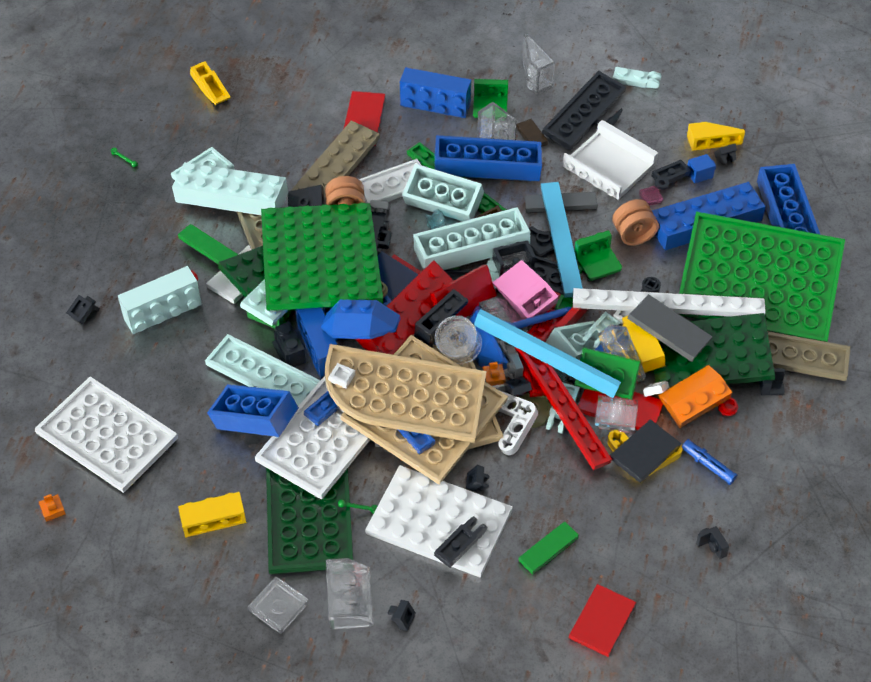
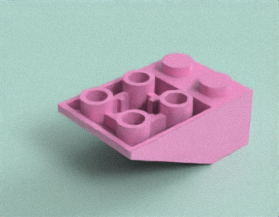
[492,260,558,319]

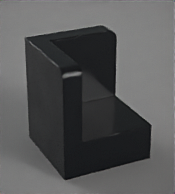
[759,368,785,395]

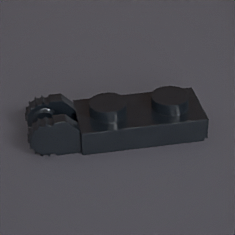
[434,516,488,568]

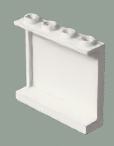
[563,120,658,200]

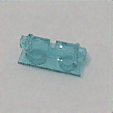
[425,209,447,230]

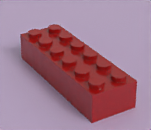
[356,260,453,355]

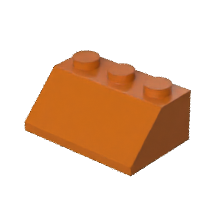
[658,365,732,428]

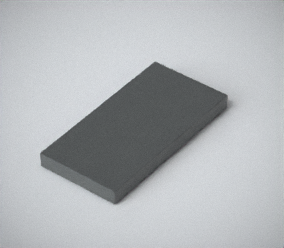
[627,294,712,362]

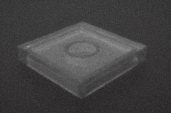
[247,577,309,634]

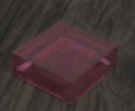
[639,186,663,205]

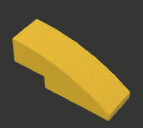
[190,61,231,105]

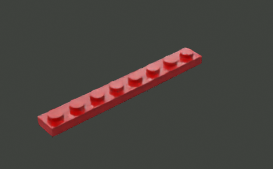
[515,347,612,470]

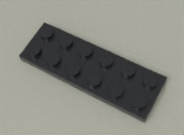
[542,70,626,150]

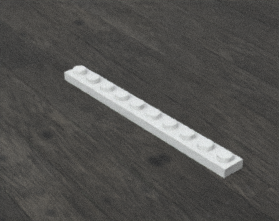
[573,288,765,316]

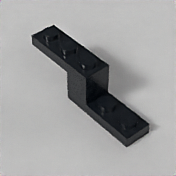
[414,289,468,348]

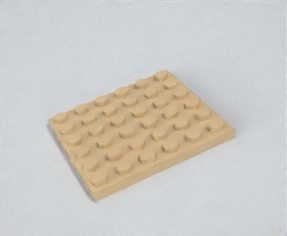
[341,335,508,485]

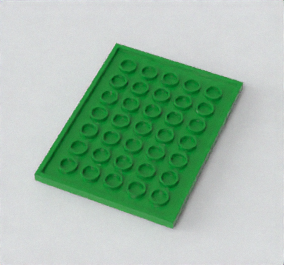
[261,203,383,311]
[679,212,845,342]

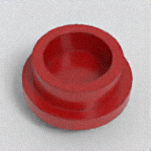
[718,397,738,416]

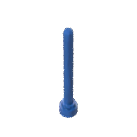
[505,307,572,329]

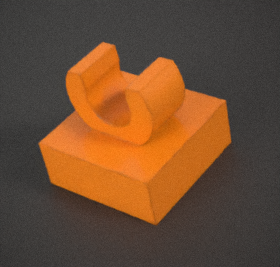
[483,362,506,386]
[39,494,66,522]

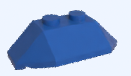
[321,299,401,339]
[463,306,508,370]

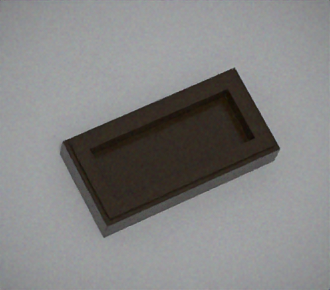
[516,118,548,147]

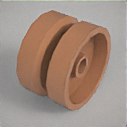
[325,176,365,205]
[612,199,659,246]

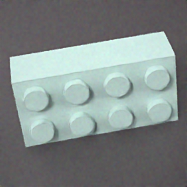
[402,164,484,221]
[118,266,202,334]

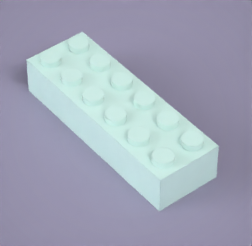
[172,162,288,215]
[413,207,530,270]

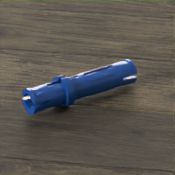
[682,439,738,485]

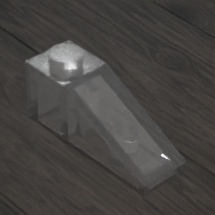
[598,324,646,384]

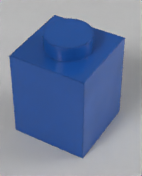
[687,154,716,184]

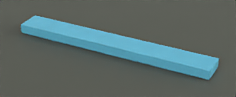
[541,182,583,298]
[474,309,621,398]

